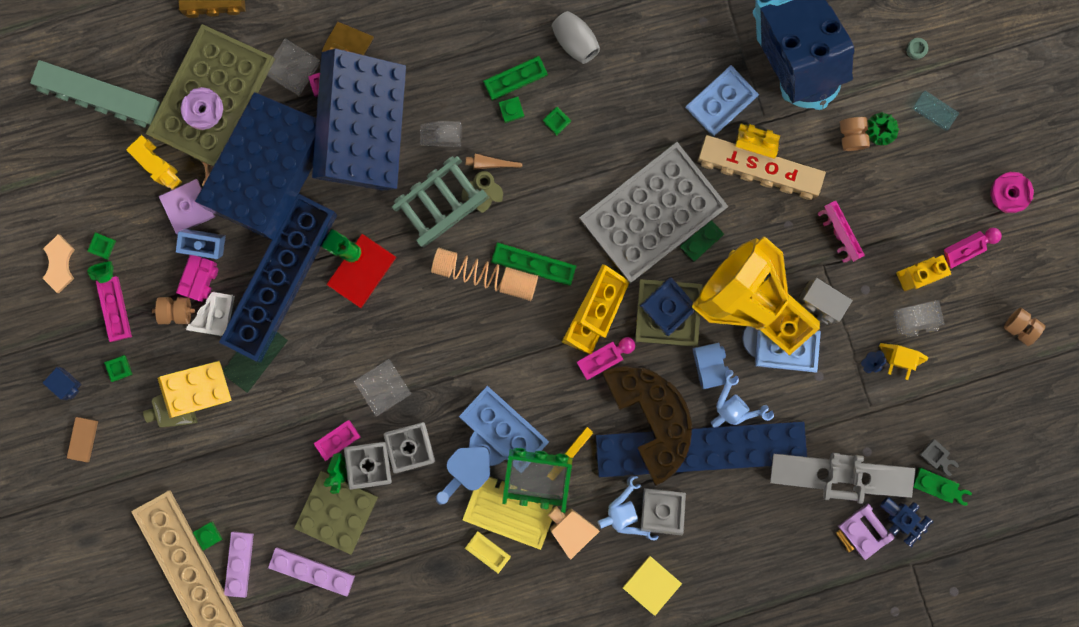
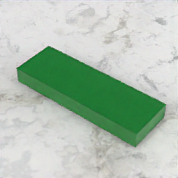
[483,56,548,101]

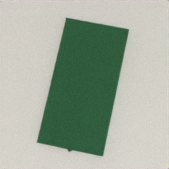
[223,332,288,393]

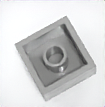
[797,278,853,325]

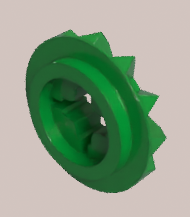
[866,112,899,146]

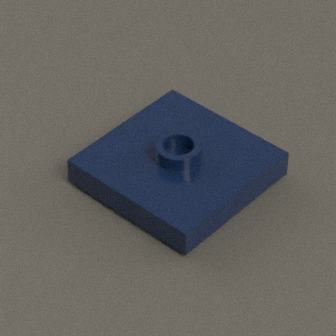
[639,277,695,336]

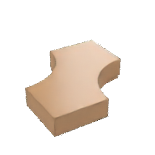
[43,234,75,293]

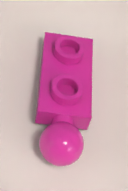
[944,228,1002,269]
[577,337,635,380]

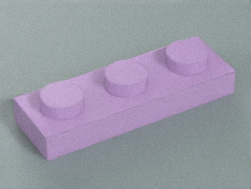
[224,532,254,598]

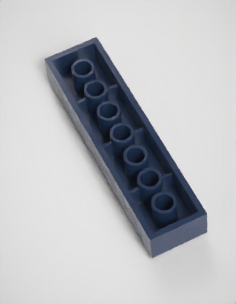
[219,194,337,362]

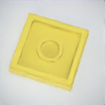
[622,555,682,616]

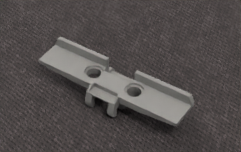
[770,453,915,504]

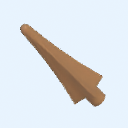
[465,153,522,170]

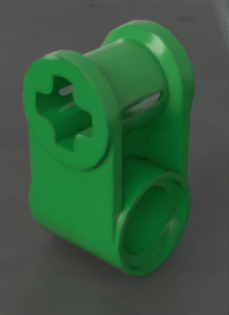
[321,229,361,263]

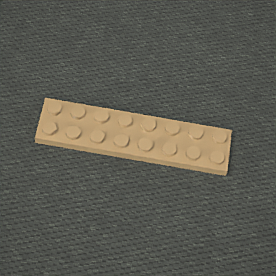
[131,490,243,627]

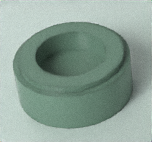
[906,38,928,60]

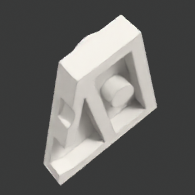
[186,292,235,336]

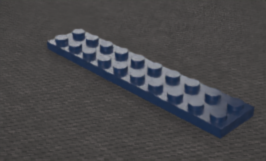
[596,422,807,477]

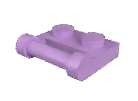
[838,503,895,560]

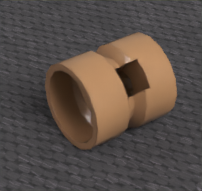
[840,117,870,151]
[1004,307,1045,346]

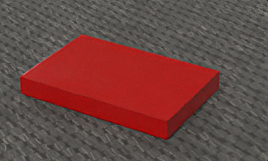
[327,234,397,309]

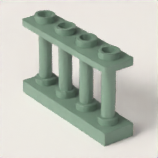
[392,156,490,248]

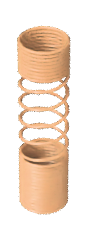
[431,248,538,301]

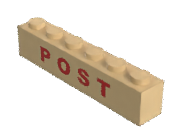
[697,135,826,200]

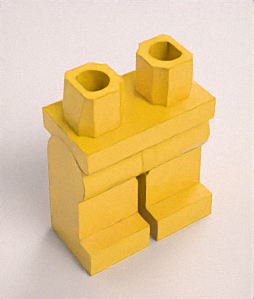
[126,135,182,190]
[896,255,951,291]

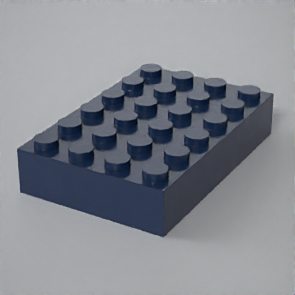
[312,49,406,191]
[195,92,317,241]

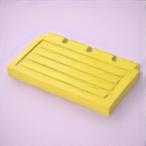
[463,477,553,550]

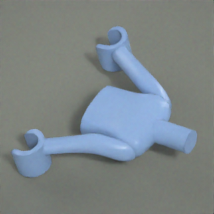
[711,370,774,428]
[597,476,659,540]

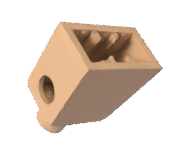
[548,506,600,559]

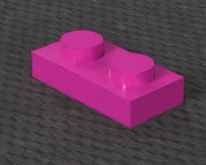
[314,420,361,461]

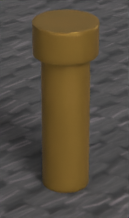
[836,529,855,553]

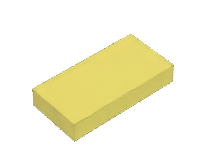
[465,531,511,574]

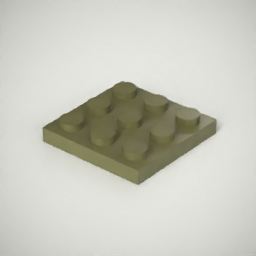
[635,279,702,347]
[294,471,378,555]

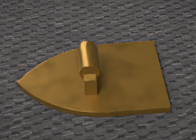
[322,22,374,55]

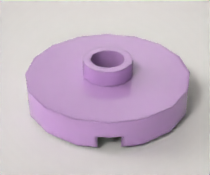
[181,87,223,130]

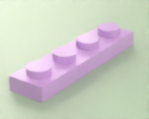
[268,547,355,596]

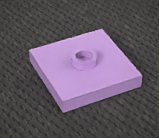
[159,179,215,234]

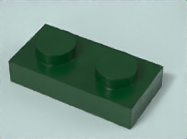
[679,220,724,262]

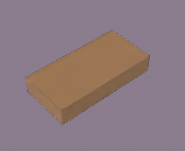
[67,417,98,462]

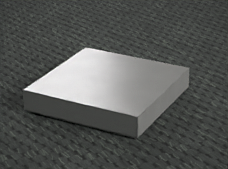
[641,488,686,535]

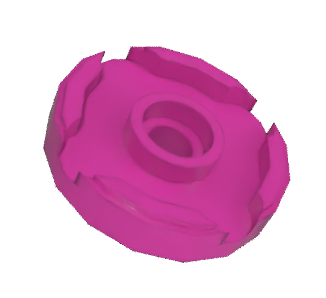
[990,172,1034,214]

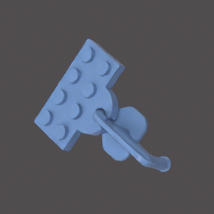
[436,386,549,505]

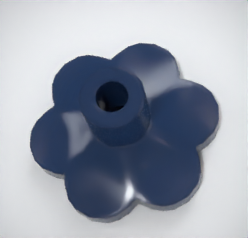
[861,351,886,373]

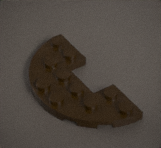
[602,366,692,487]

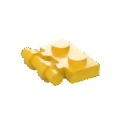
[735,124,780,159]

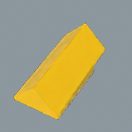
[562,264,629,354]

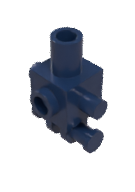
[880,497,934,548]

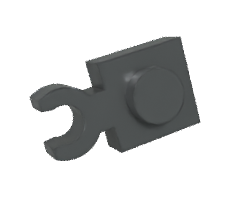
[919,439,959,476]

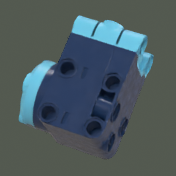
[753,0,855,110]

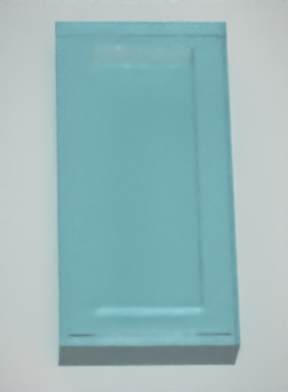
[912,91,959,131]

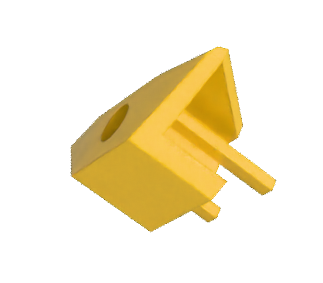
[879,343,928,380]

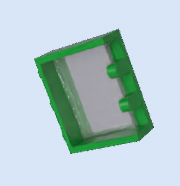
[502,448,572,513]

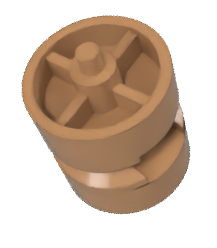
[152,297,195,324]

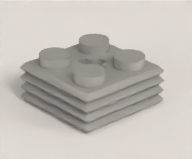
[383,422,435,473]
[344,442,392,489]

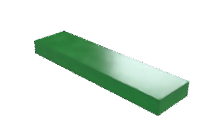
[491,242,576,286]

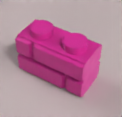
[176,255,218,302]

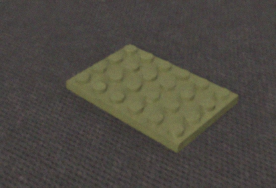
[146,24,275,167]

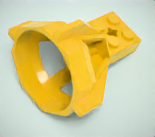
[692,237,820,356]

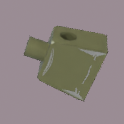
[143,394,198,427]

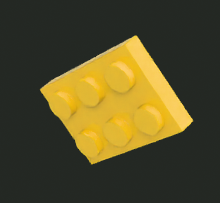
[158,361,232,418]

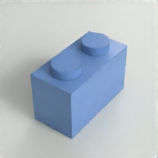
[176,229,226,259]

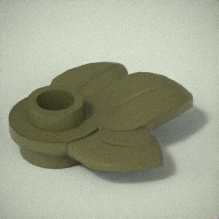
[462,171,503,213]

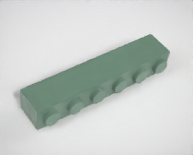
[30,60,161,128]

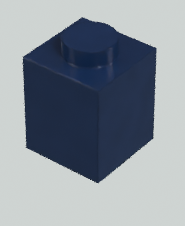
[43,367,82,400]

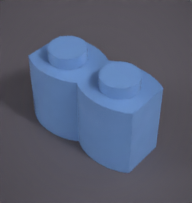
[692,343,731,389]

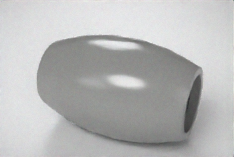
[552,11,600,64]

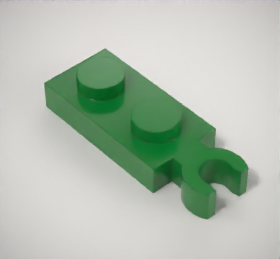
[913,468,972,506]

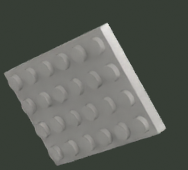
[579,142,728,283]

